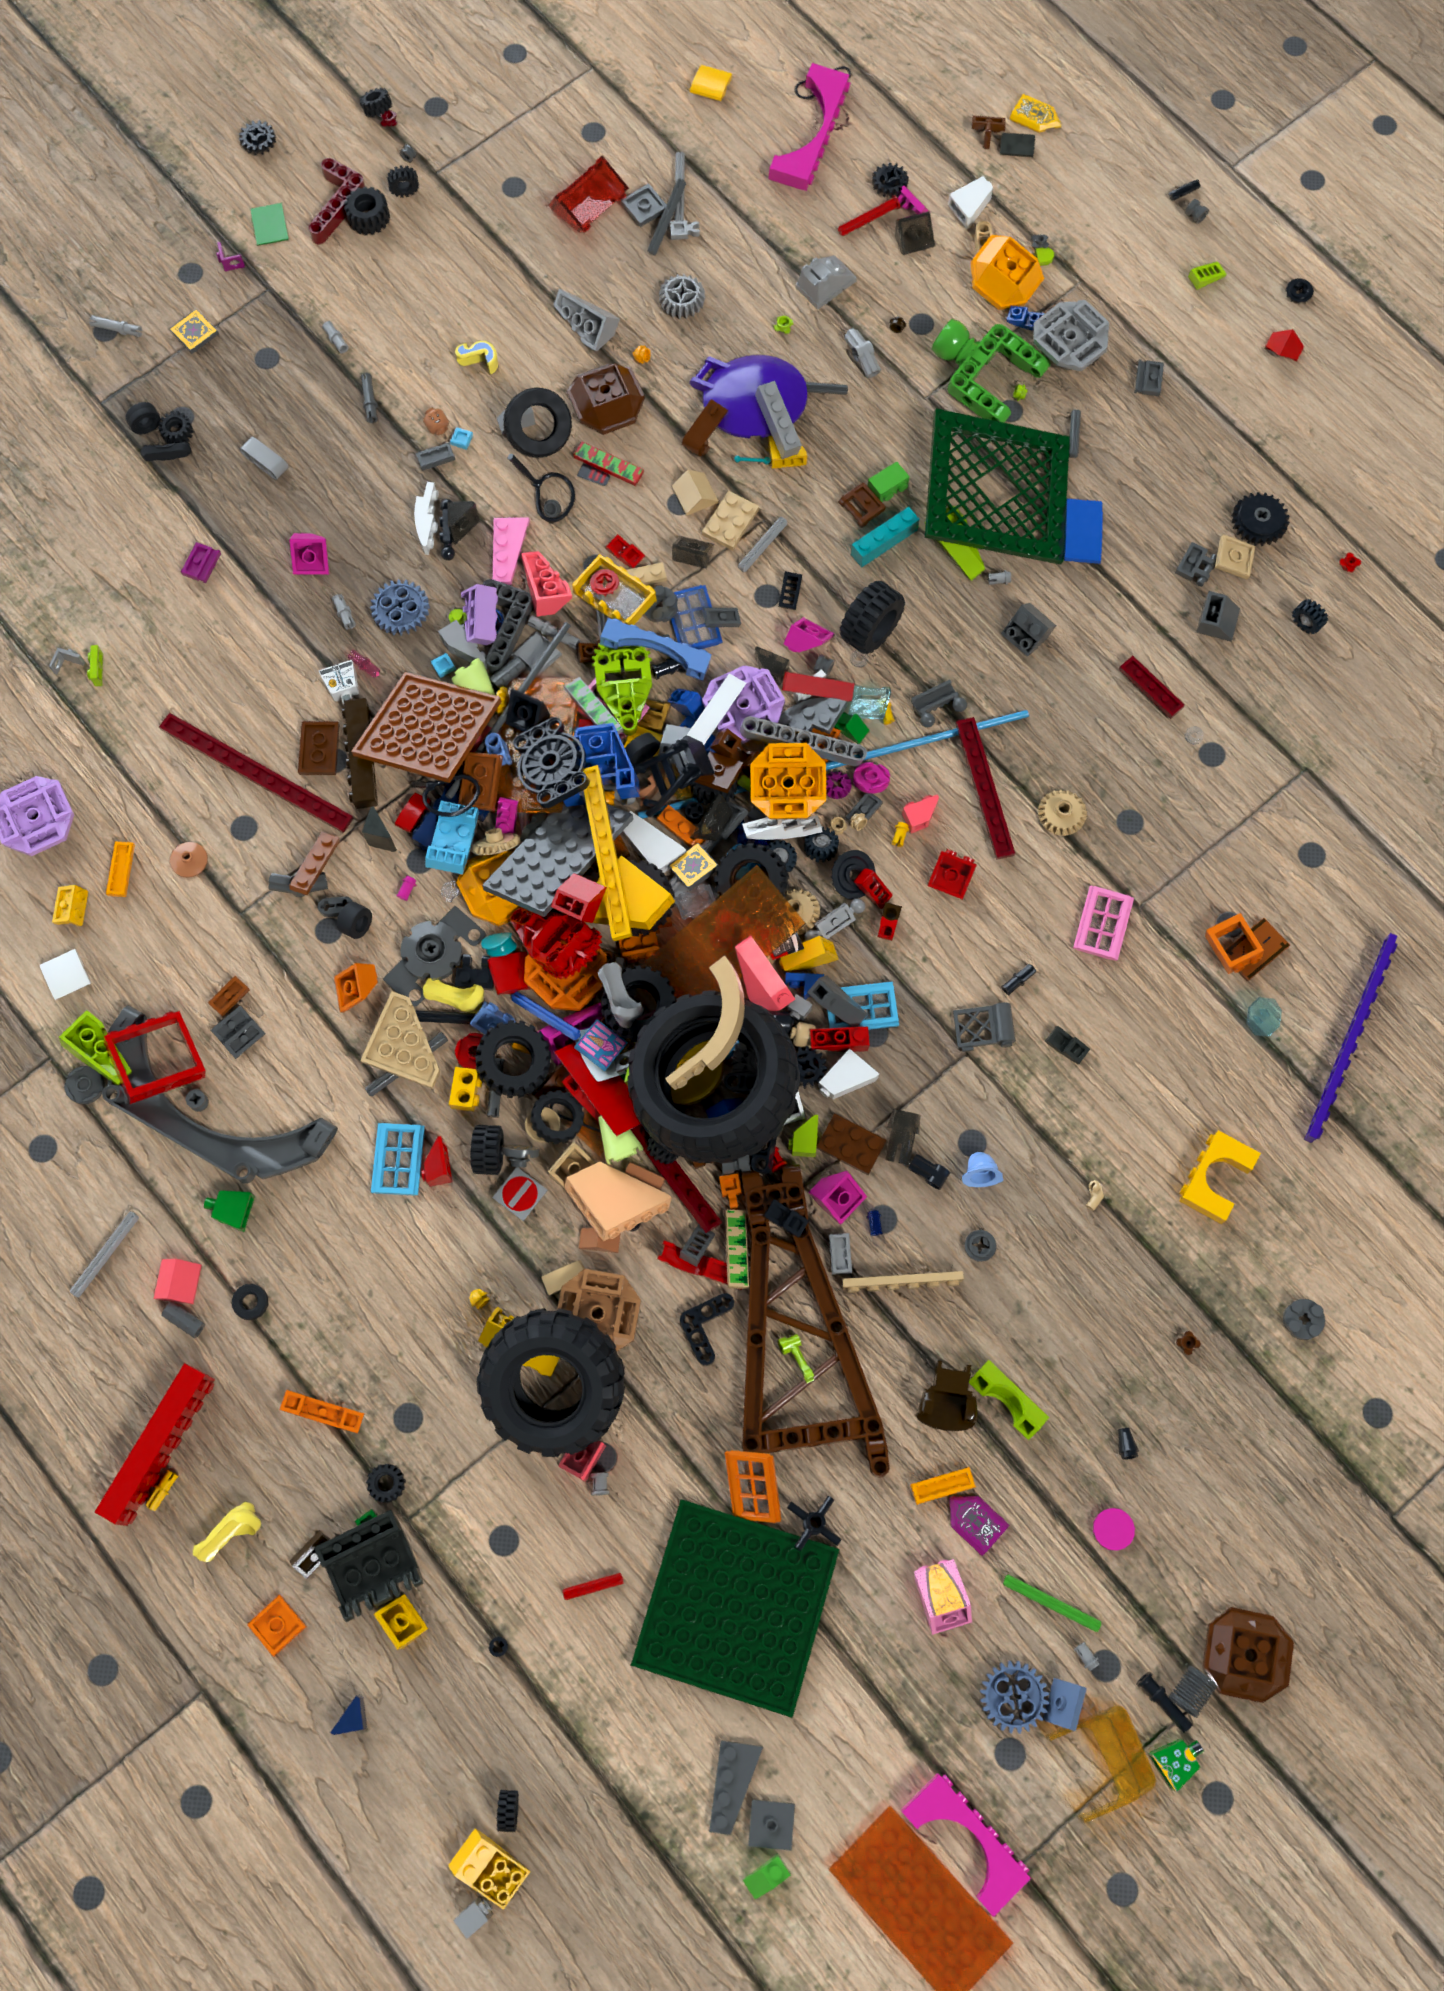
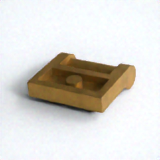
[626,699,671,733]

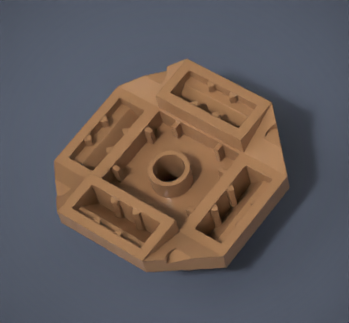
[557,1269,641,1352]

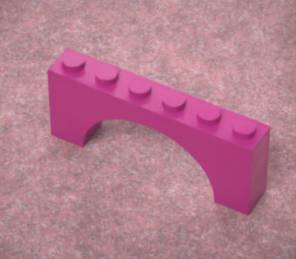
[901,1773,1031,1917]

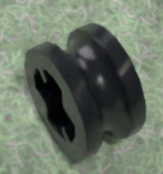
[489,1636,508,1657]

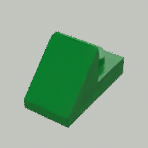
[834,712,870,744]

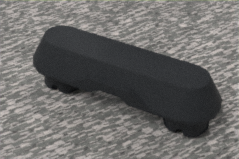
[140,441,192,461]

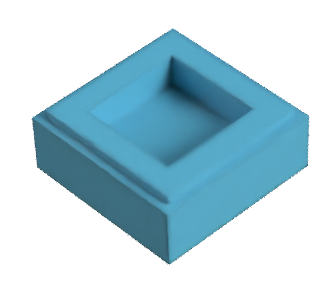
[450,427,473,450]
[431,653,456,678]

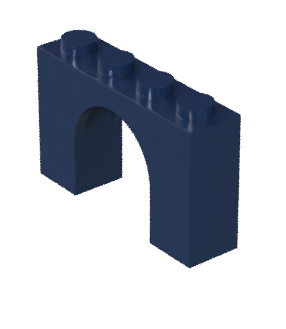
[412,780,490,852]

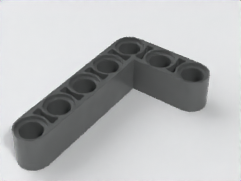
[483,579,533,674]

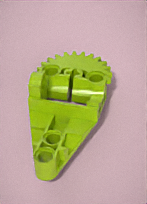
[592,643,652,736]

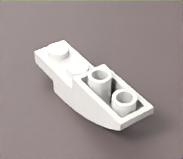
[414,482,438,555]

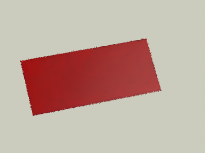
[554,1042,641,1137]

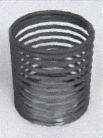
[1169,1666,1218,1718]

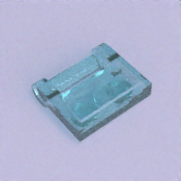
[848,686,891,719]

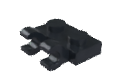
[455,954,494,991]

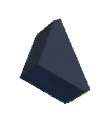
[330,1695,367,1735]

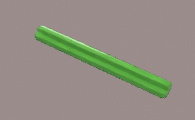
[1003,1575,1102,1632]

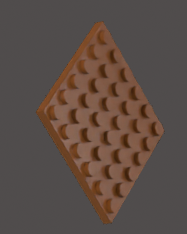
[351,672,502,783]

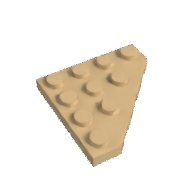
[360,991,440,1089]

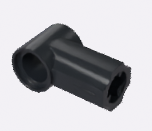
[908,1154,950,1190]

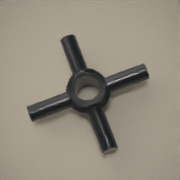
[787,1496,842,1551]

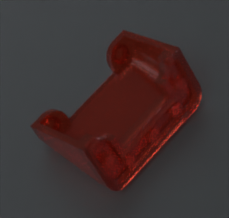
[548,155,629,233]

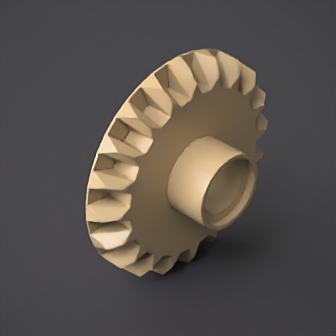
[1038,789,1087,836]
[472,828,521,855]
[772,888,820,935]

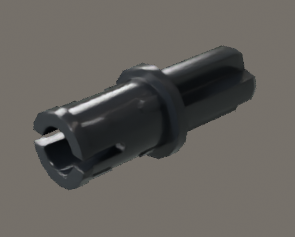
[1001,964,1036,996]

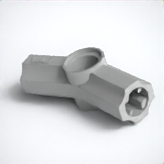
[844,328,881,378]

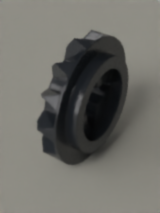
[1285,278,1314,304]

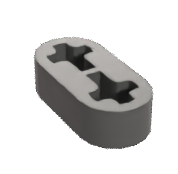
[318,897,353,917]

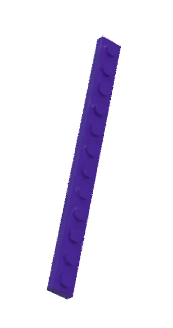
[1304,933,1398,1143]

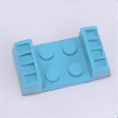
[425,801,479,875]

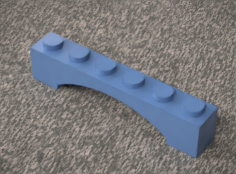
[600,618,712,681]

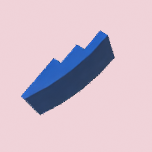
[1064,499,1103,564]

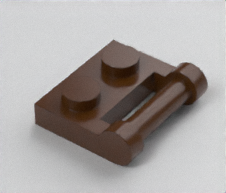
[838,482,886,528]

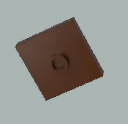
[694,751,744,793]

